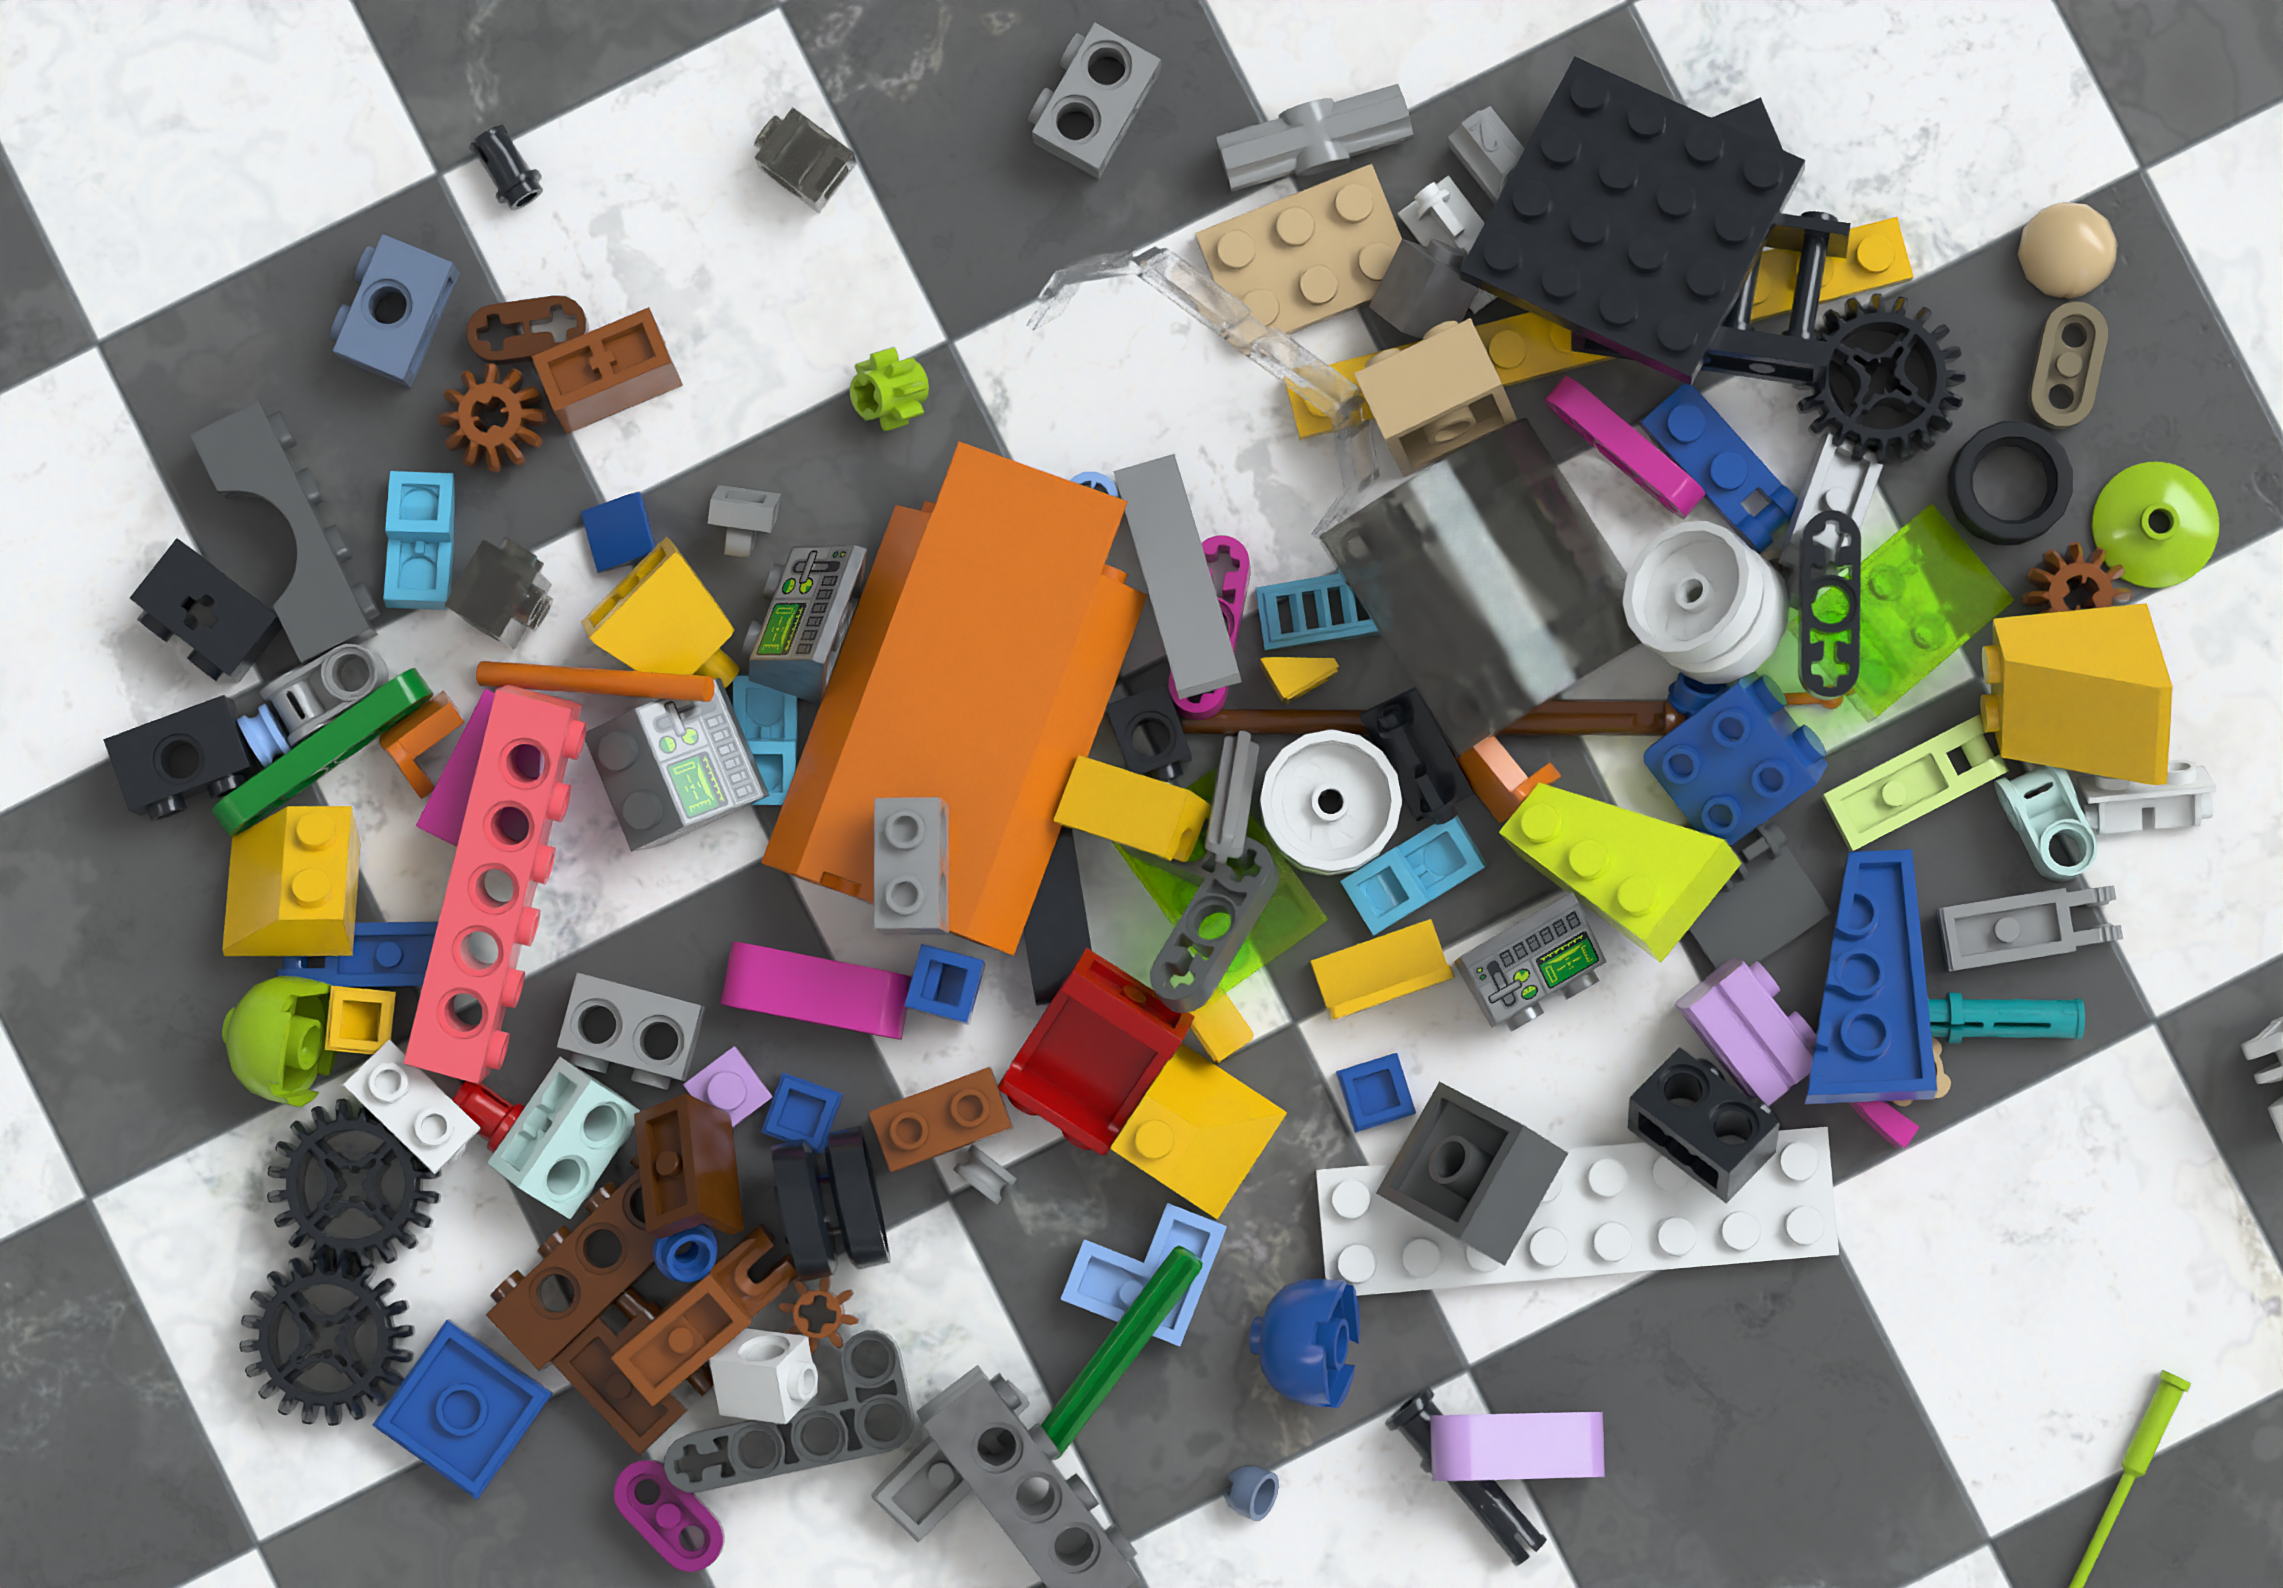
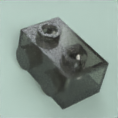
[444,537,554,650]

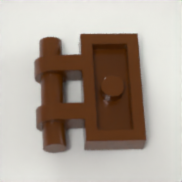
[551,1286,714,1456]

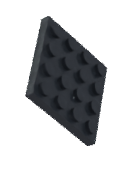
[1460,56,1806,386]

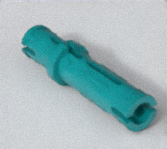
[1928,992,2085,1044]

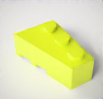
[1499,782,1742,963]

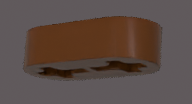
[467,295,589,365]

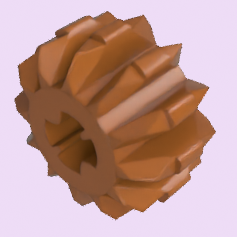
[438,364,548,474]
[2020,542,2132,614]

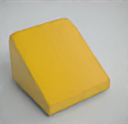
[1259,657,1339,704]
[324,986,396,1055]
[1189,987,1254,1064]

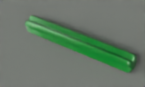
[1040,1245,1203,1460]

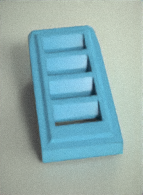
[1255,567,1392,651]

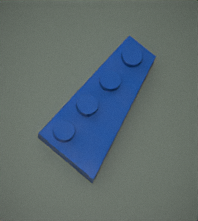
[1805,849,1937,1104]

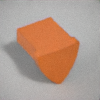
[379,690,464,799]
[1455,729,1562,823]

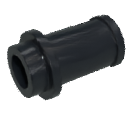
[469,125,543,210]

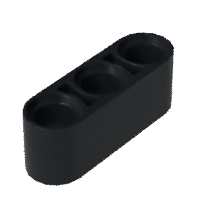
[1023,826,1092,1006]

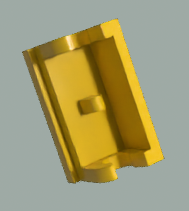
[1053,755,1212,862]

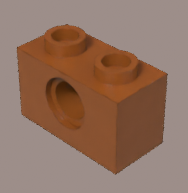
[869,1067,1014,1173]

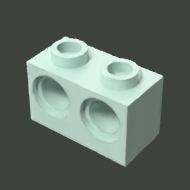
[487,1057,640,1219]

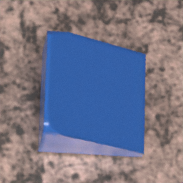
[581,491,656,573]

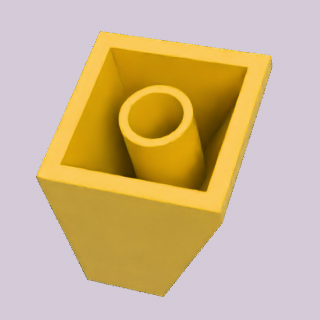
[1980,603,2173,785]

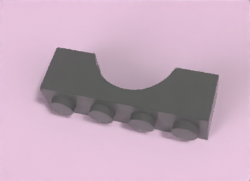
[189,401,380,665]

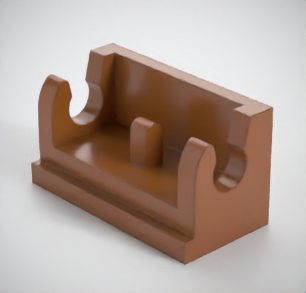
[531,307,683,434]

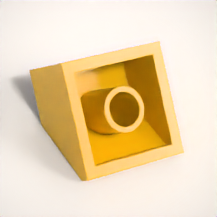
[222,806,361,956]

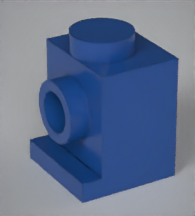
[905,944,986,1025]

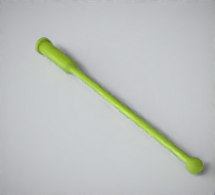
[2069,1370,2191,1588]

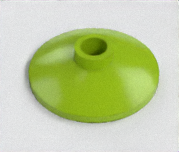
[2091,462,2219,589]

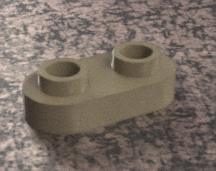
[2028,302,2108,430]

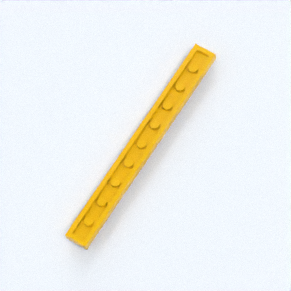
[1284,217,1914,440]

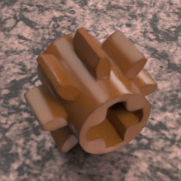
[778,1276,859,1354]

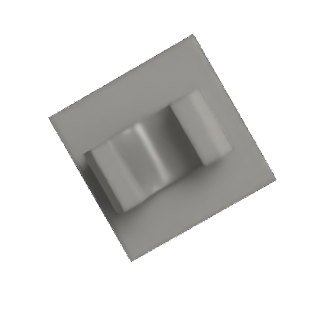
[708,485,781,558]

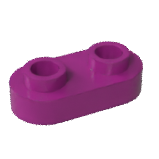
[614,1459,725,1572]

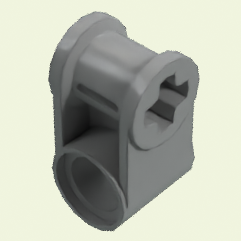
[260,644,389,749]

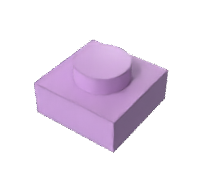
[683,1046,773,1129]

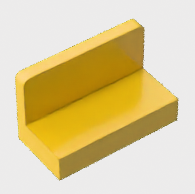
[1310,919,1454,1022]

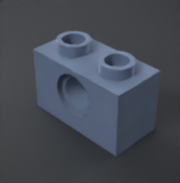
[330,234,460,388]

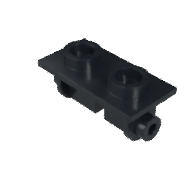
[1359,686,1474,825]

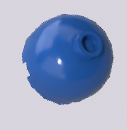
[1249,1278,1360,1408]

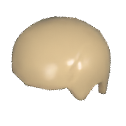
[2017,202,2118,299]

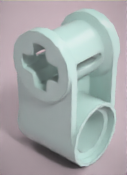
[1994,765,2098,882]

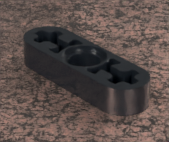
[1798,510,1861,700]

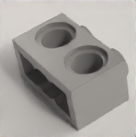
[1028,22,1161,180]
[874,797,949,935]
[557,973,706,1090]

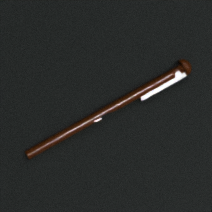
[1183,699,1687,737]

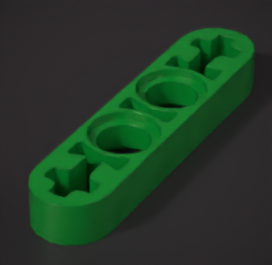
[211,668,434,838]

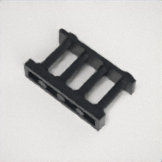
[1571,211,1851,389]

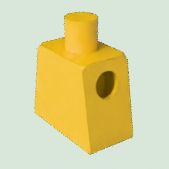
[581,536,740,688]

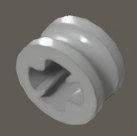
[953,1144,1017,1205]

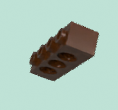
[486,1154,657,1371]

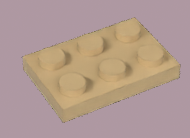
[1195,164,1402,353]

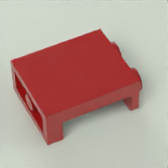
[997,947,1195,1156]

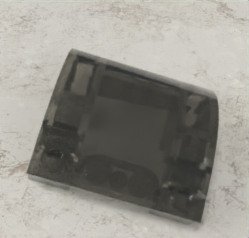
[1319,418,1643,759]

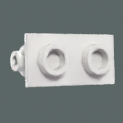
[1398,176,1497,314]
[2077,760,2217,835]
[343,1040,481,1174]

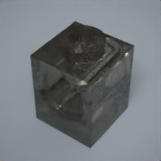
[754,107,857,213]

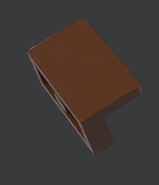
[634,1093,744,1239]

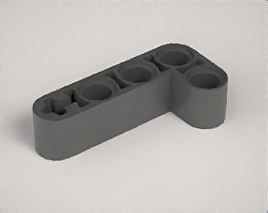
[664,1330,914,1493]

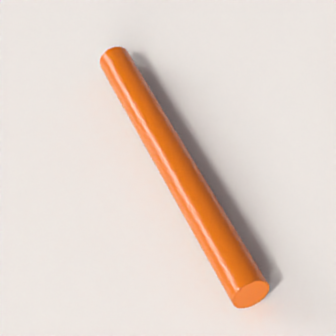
[476,661,715,702]

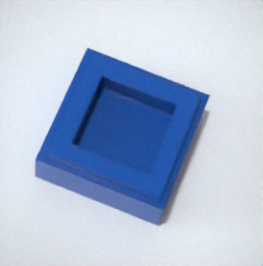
[1336,1053,1416,1133]
[761,1072,844,1154]

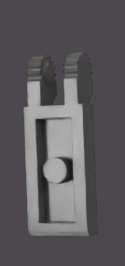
[1936,885,2123,972]

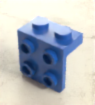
[1643,671,1828,846]

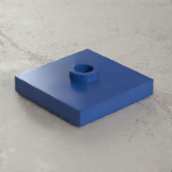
[372,1319,554,1500]

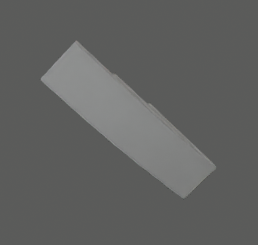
[1113,454,1242,699]

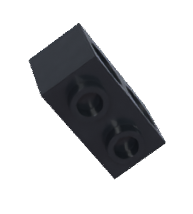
[1627,1047,1779,1204]

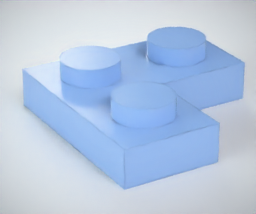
[1061,1203,1227,1346]

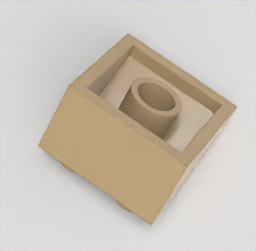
[1354,318,1518,477]

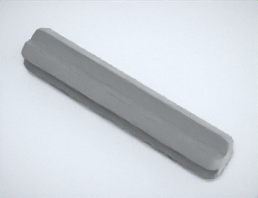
[1205,731,1259,864]

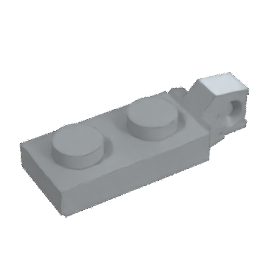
[1779,431,1883,611]
[871,1380,1030,1542]

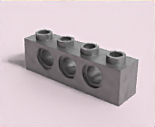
[916,1365,1139,1588]

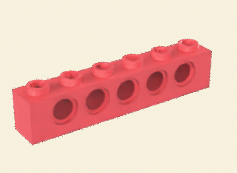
[403,684,587,1084]

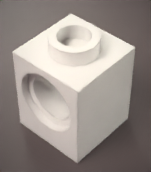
[709,1328,818,1424]

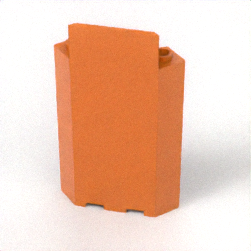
[761,441,1148,956]

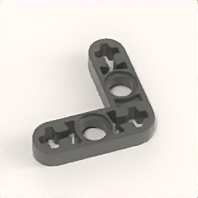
[1119,818,1279,1013]

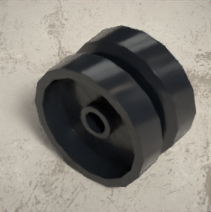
[771,1126,891,1282]

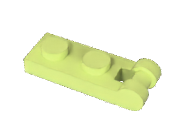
[1821,714,2009,852]

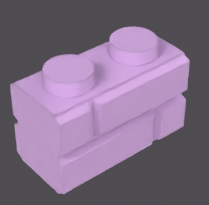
[1674,957,1816,1106]

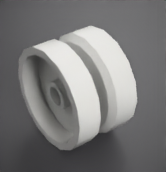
[1623,521,1790,684]
[1259,730,1402,876]

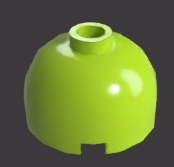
[222,975,338,1108]

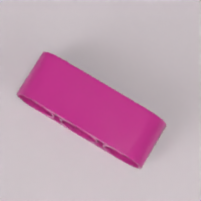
[720,941,912,1040]

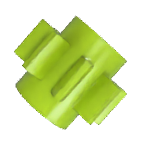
[850,347,929,431]

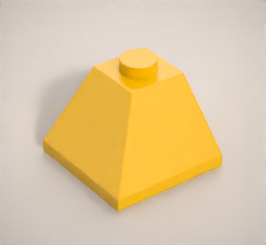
[1110,1043,1287,1219]

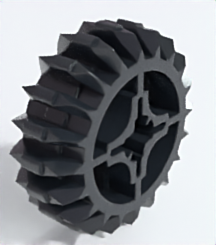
[1792,293,1966,466]
[267,1098,442,1269]
[239,1253,415,1426]

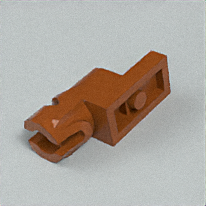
[610,1224,798,1407]

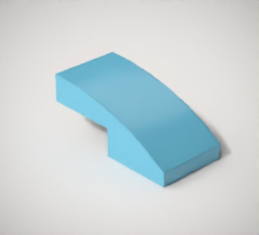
[383,471,455,610]
[733,674,798,805]
[1340,815,1488,936]

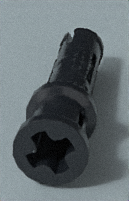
[1385,1386,1547,1566]

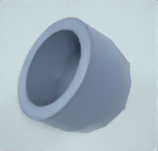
[1223,1465,1279,1521]

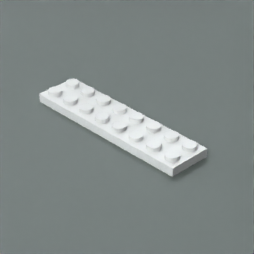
[1316,1127,1839,1296]

